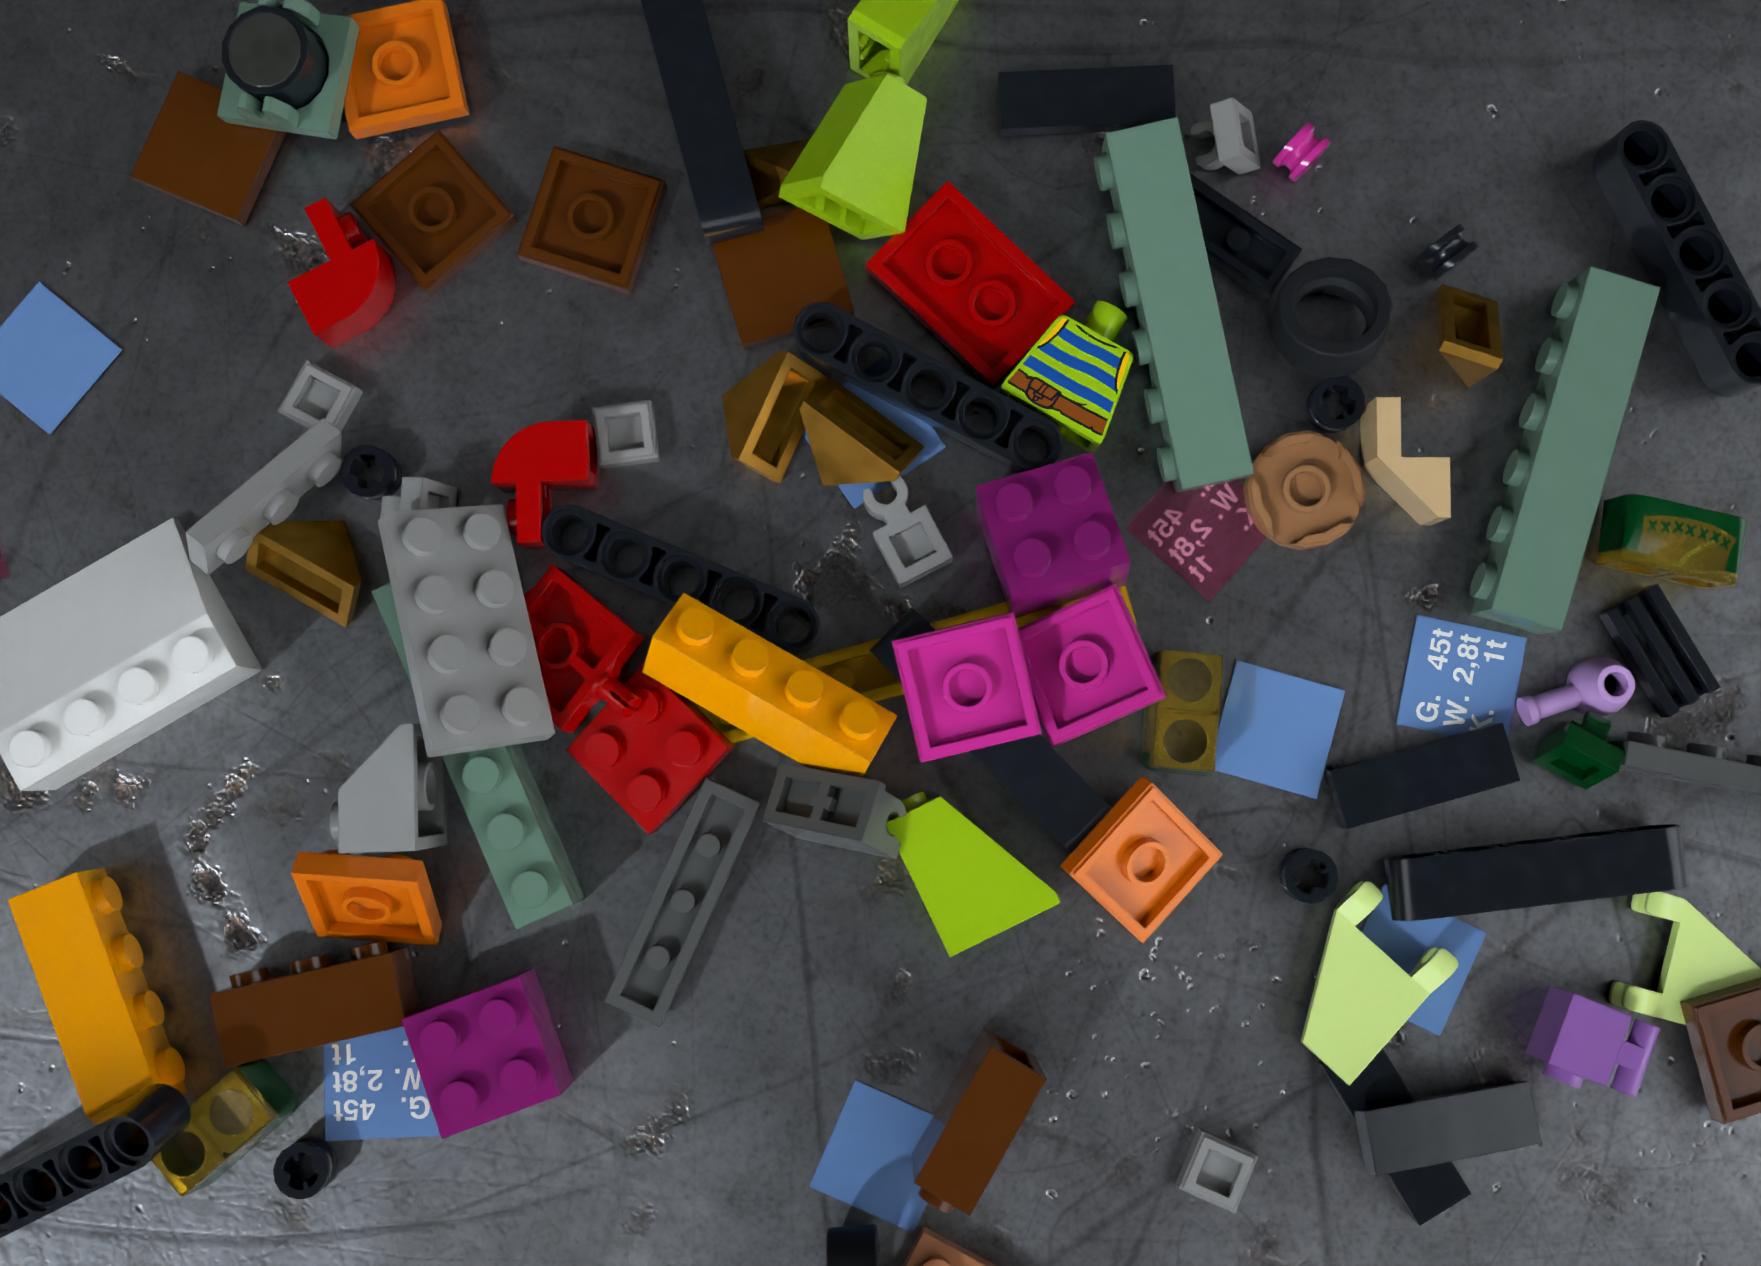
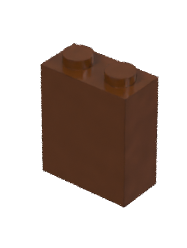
[912,1027,1047,1216]

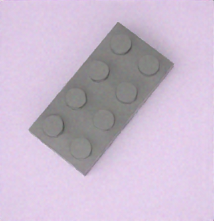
[378,504,555,758]

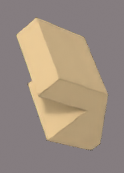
[1360,397,1451,526]

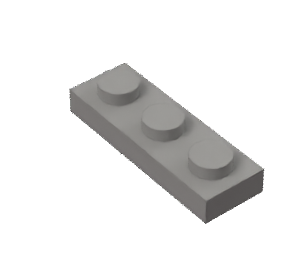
[186,418,342,575]

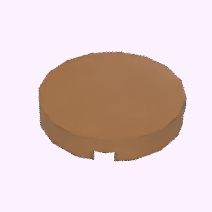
[1243,430,1366,550]

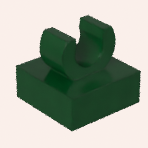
[1532,710,1625,790]

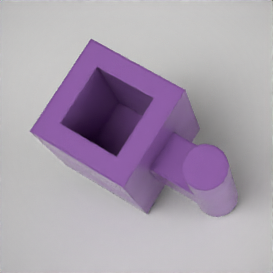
[1526,985,1661,1098]

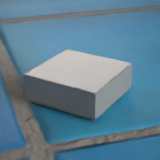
[278,360,364,432]
[592,400,660,469]
[1175,1127,1258,1213]

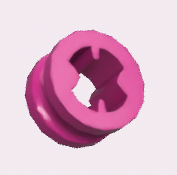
[1272,122,1331,182]

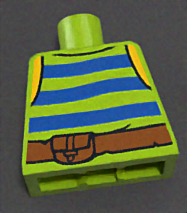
[999,300,1134,455]

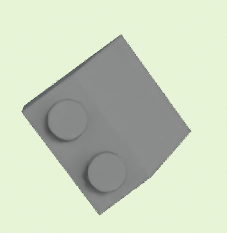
[330,723,447,854]

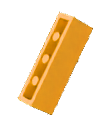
[642,592,898,778]
[8,868,187,1118]

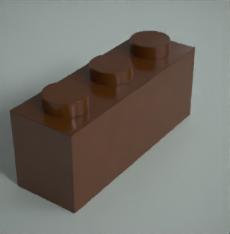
[209,940,421,1068]

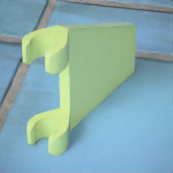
[1300,881,1459,1086]
[1608,891,1761,1025]

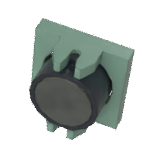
[217,0,360,140]

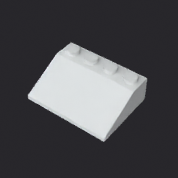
[0,517,263,791]

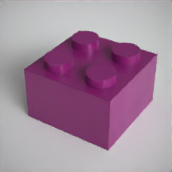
[975,452,1131,618]
[402,968,574,1139]

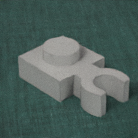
[863,476,953,589]

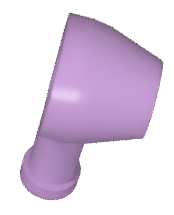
[1516,657,1635,726]

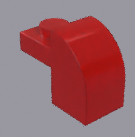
[287,197,396,349]
[491,420,598,550]

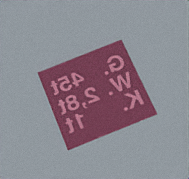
[1125,480,1266,602]

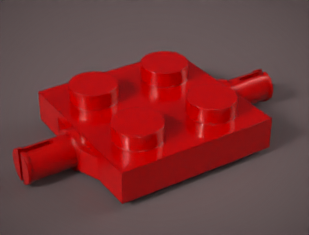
[524,564,645,733]

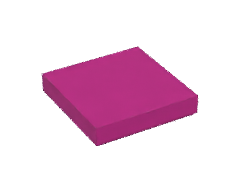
[1018,584,1168,746]
[891,612,1042,763]

